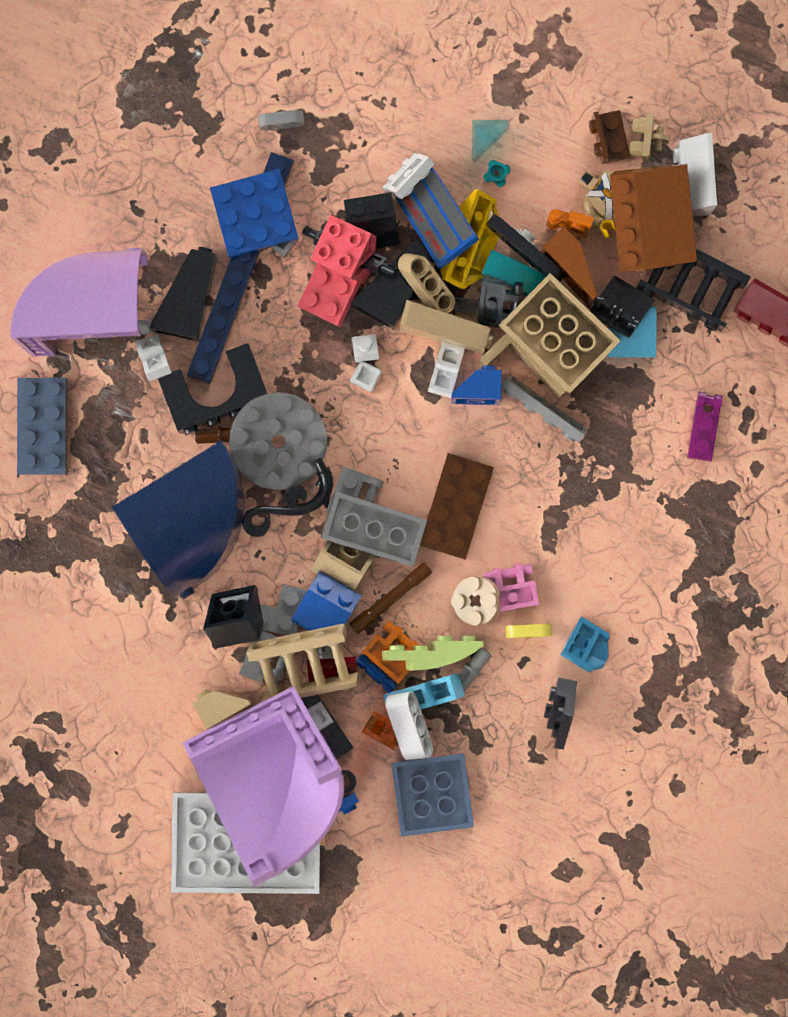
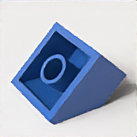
[450,365,502,405]
[291,571,362,631]

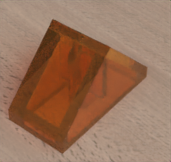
[362,710,398,750]

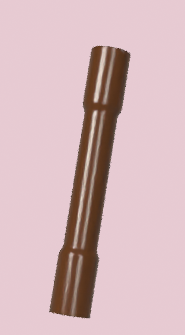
[349,562,433,634]

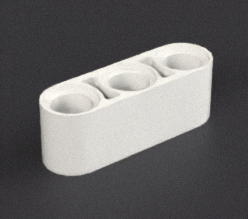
[386,692,433,760]

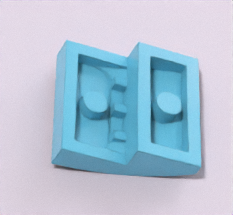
[607,306,657,357]

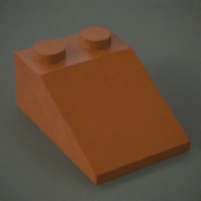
[541,227,597,307]

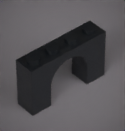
[158,343,268,436]

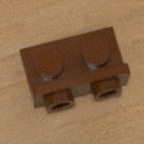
[589,110,630,164]

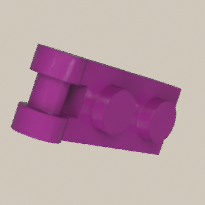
[687,391,723,462]

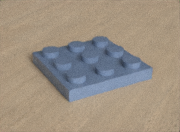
[391,753,474,837]

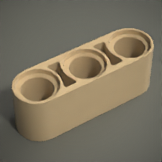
[398,253,455,313]

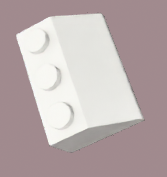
[673,133,717,217]

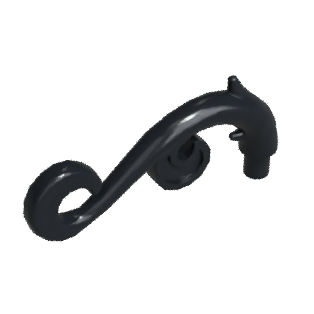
[242,458,333,537]

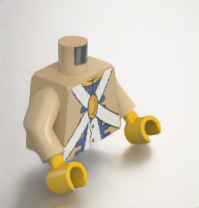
[578,170,616,238]

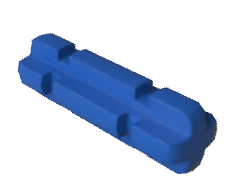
[356,654,397,693]

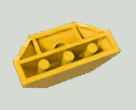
[440,189,499,289]

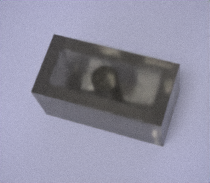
[449,296,480,318]

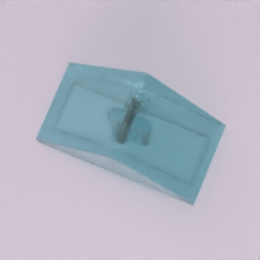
[471,120,510,162]

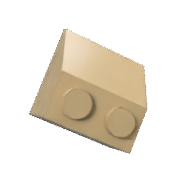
[311,541,376,591]
[192,689,253,729]

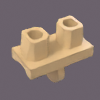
[630,114,670,162]

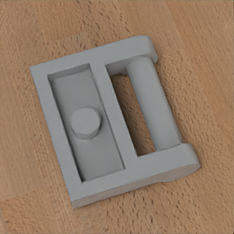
[326,466,384,513]

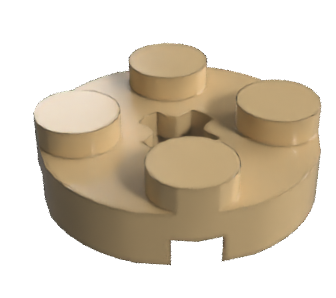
[451,576,501,626]

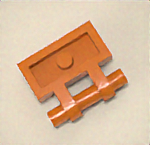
[546,209,594,239]
[362,621,420,684]

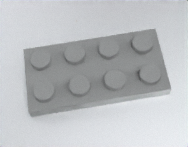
[320,492,427,567]

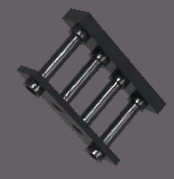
[636,249,751,332]

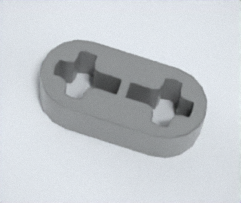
[258,110,305,131]

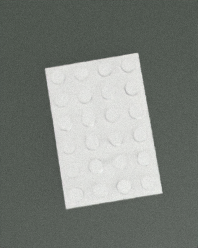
[171,793,320,894]

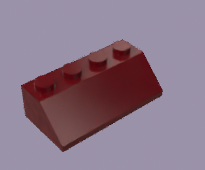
[733,278,788,347]

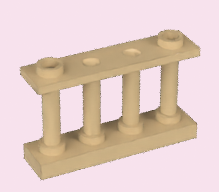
[247,623,359,702]

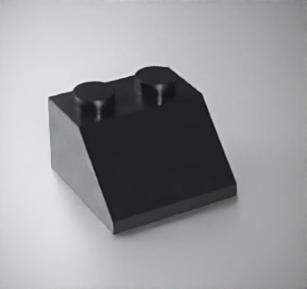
[344,192,399,249]
[203,585,263,648]

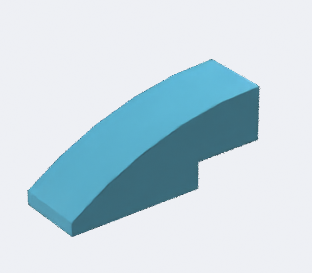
[383,673,465,709]

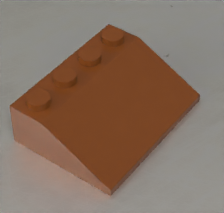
[610,164,697,272]

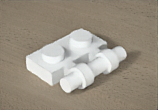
[382,153,434,199]

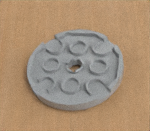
[230,392,327,490]

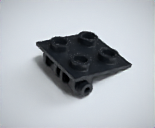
[590,275,655,339]

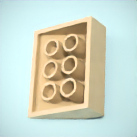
[499,273,620,394]

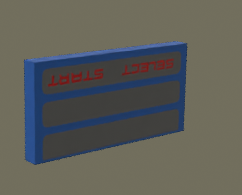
[394,167,479,269]

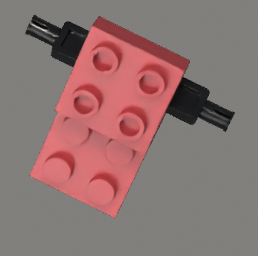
[297,215,398,327]

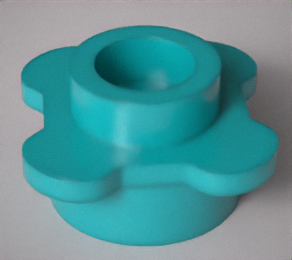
[483,160,511,187]

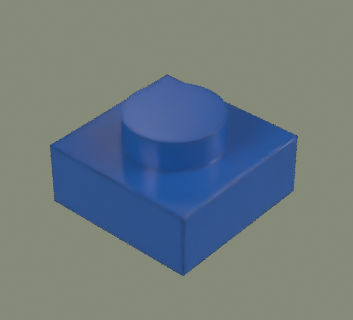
[338,792,359,815]

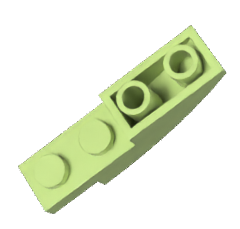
[382,636,483,670]

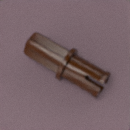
[195,426,231,444]

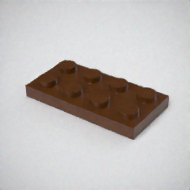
[420,453,494,560]

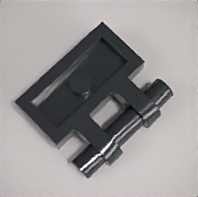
[477,278,525,328]

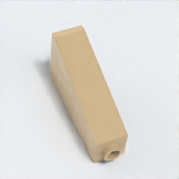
[400,300,493,354]

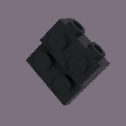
[544,677,578,750]

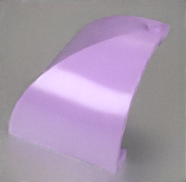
[10,248,148,357]
[182,686,344,887]

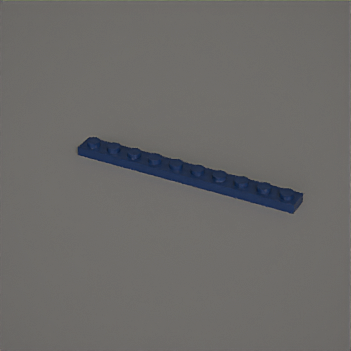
[187,152,294,384]

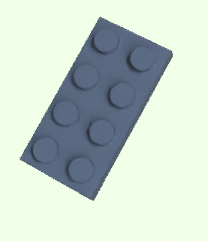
[17,378,67,475]

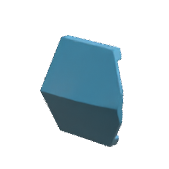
[560,616,609,672]

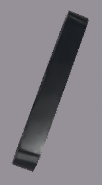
[486,214,565,282]

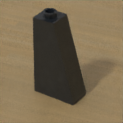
[352,240,433,330]
[150,247,217,342]

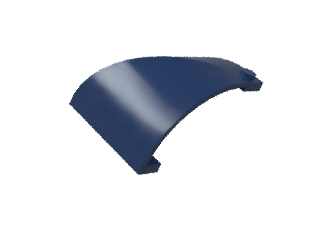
[112,441,245,600]

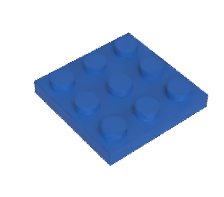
[210,169,299,258]

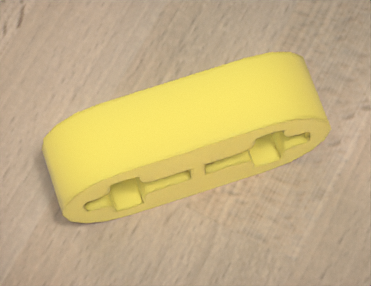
[505,624,552,638]

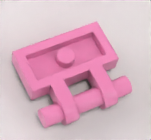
[483,564,539,612]

